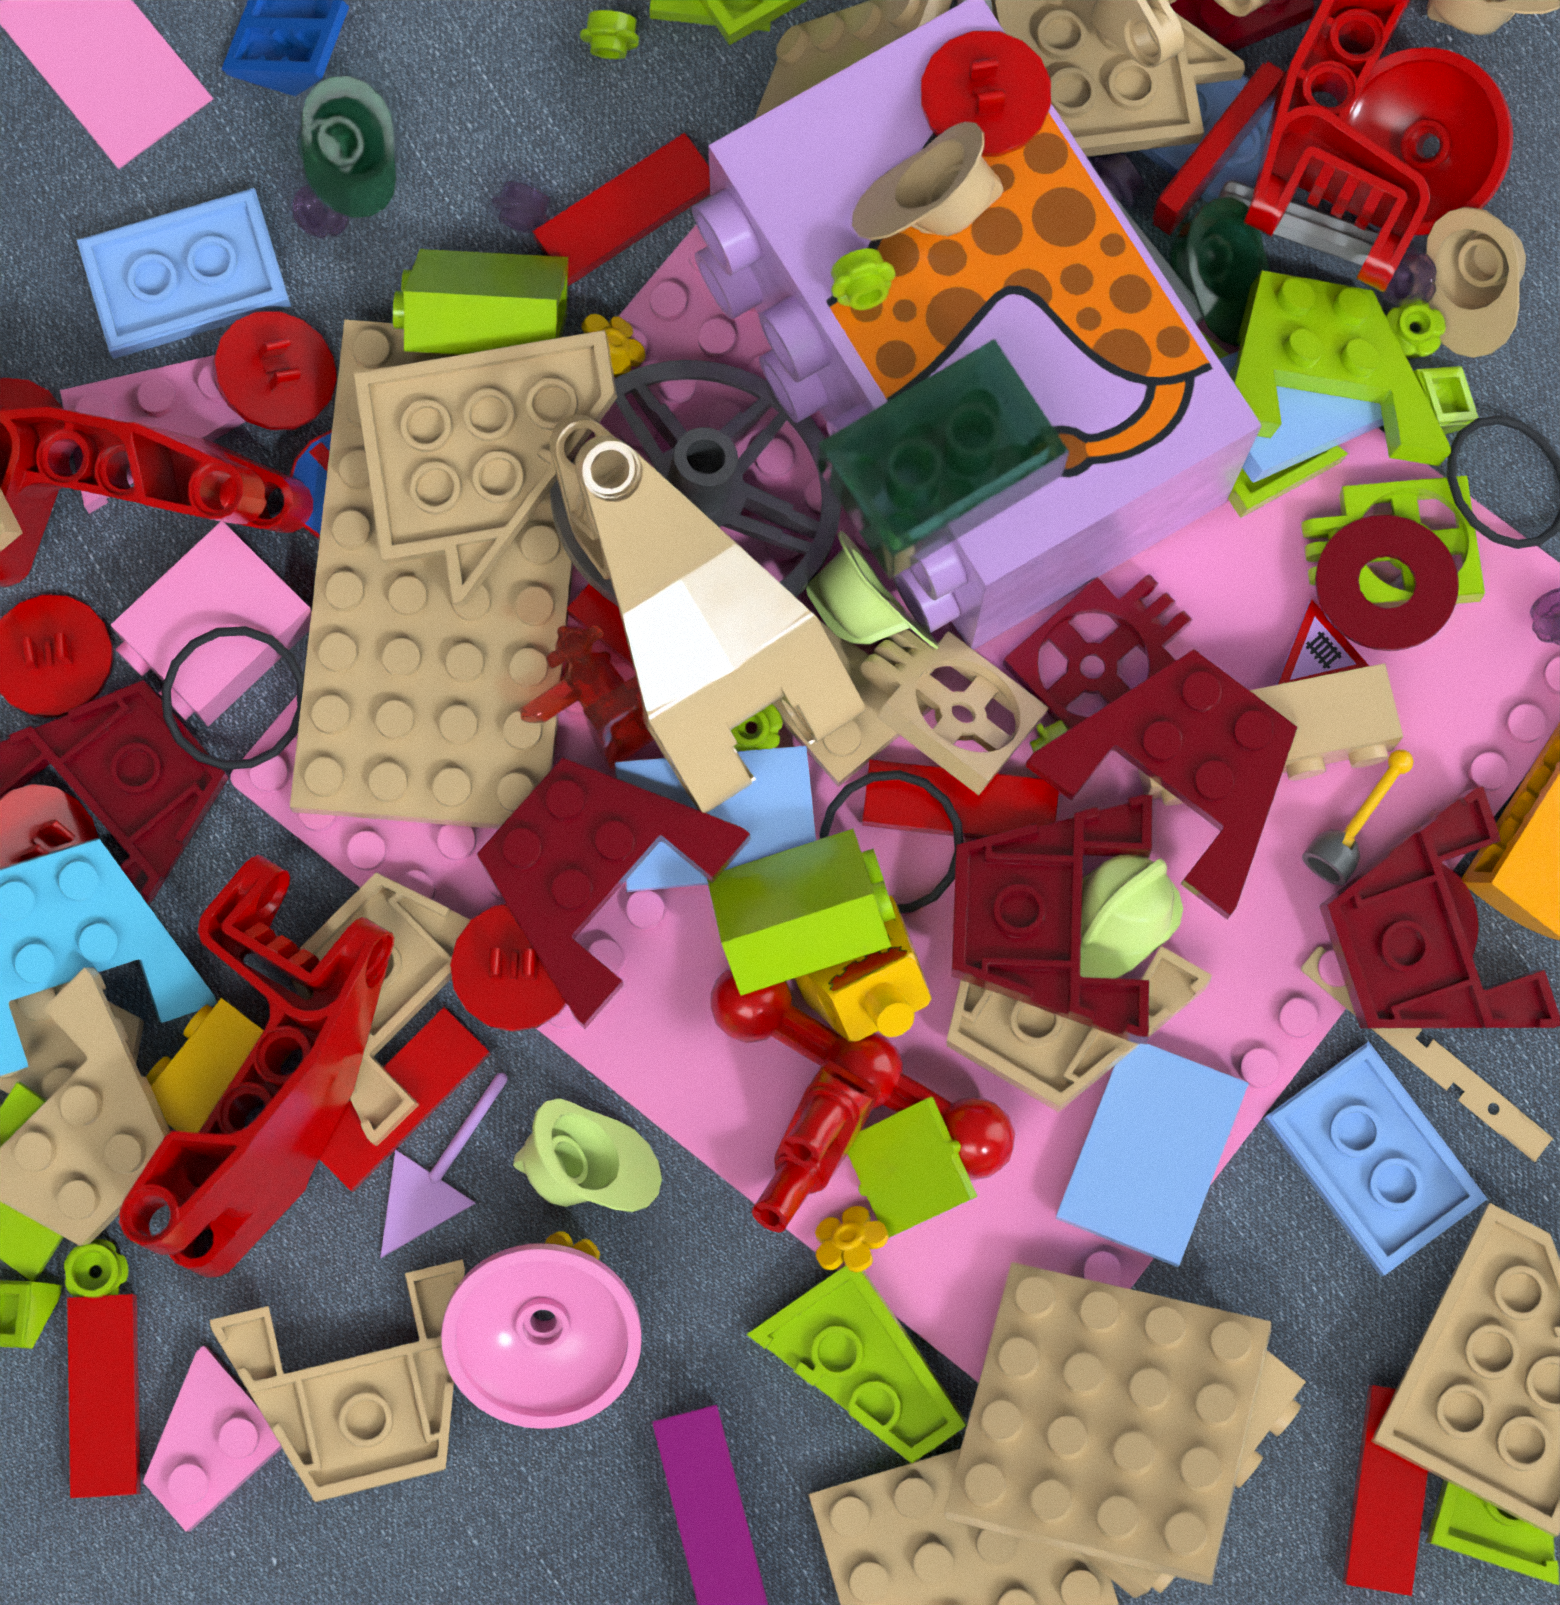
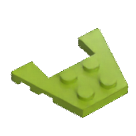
[1229,270,1451,466]

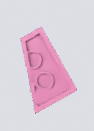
[60,355,246,514]

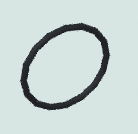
[1447,415,1560,549]
[161,626,304,770]
[819,770,964,913]

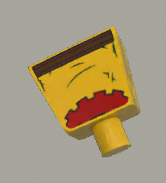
[794,896,932,1041]

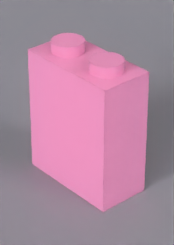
[111,521,312,726]

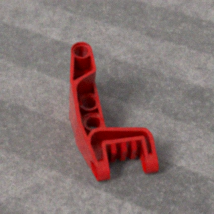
[1244,0,1430,292]
[0,407,313,587]
[119,855,395,1278]

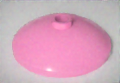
[441,1243,642,1429]

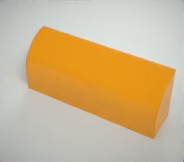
[1462,722,1560,941]

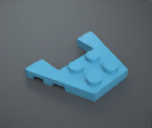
[0,838,217,1076]

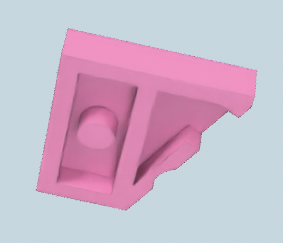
[143,1345,282,1532]

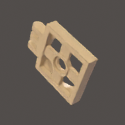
[860,629,1049,795]

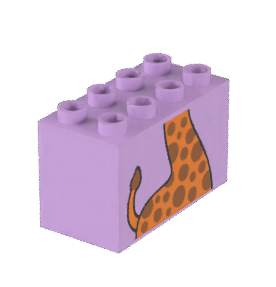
[692,0,1262,650]

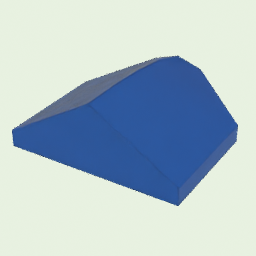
[222,0,349,97]

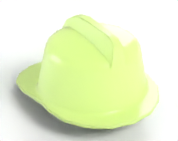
[806,531,939,649]
[1080,854,1183,978]
[513,1098,662,1212]

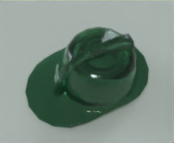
[296,76,396,218]
[1170,197,1271,347]

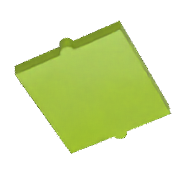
[847,1097,978,1238]

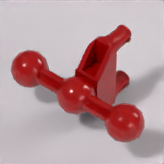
[710,968,1015,1233]

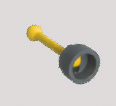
[1302,749,1414,886]

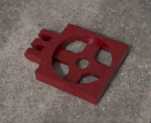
[1003,574,1193,731]

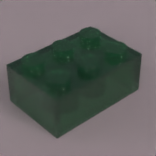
[817,339,1069,579]

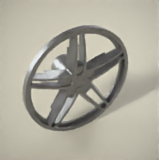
[550,360,841,606]

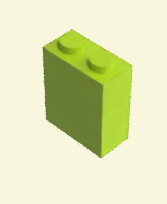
[393,249,568,355]
[707,828,896,996]

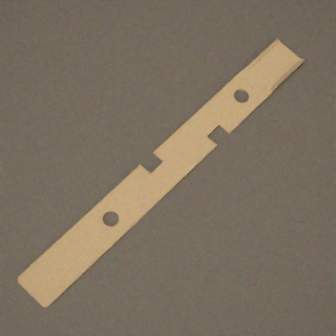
[1301,947,1554,1162]

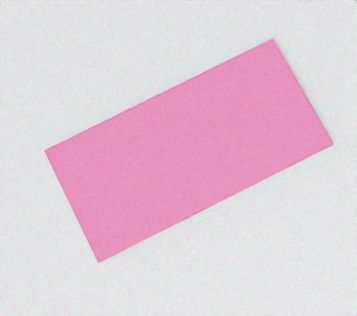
[0,0,213,169]

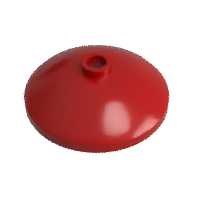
[1337,47,1513,236]

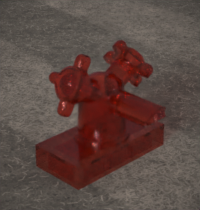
[518,625,654,769]

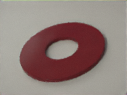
[1315,515,1459,651]

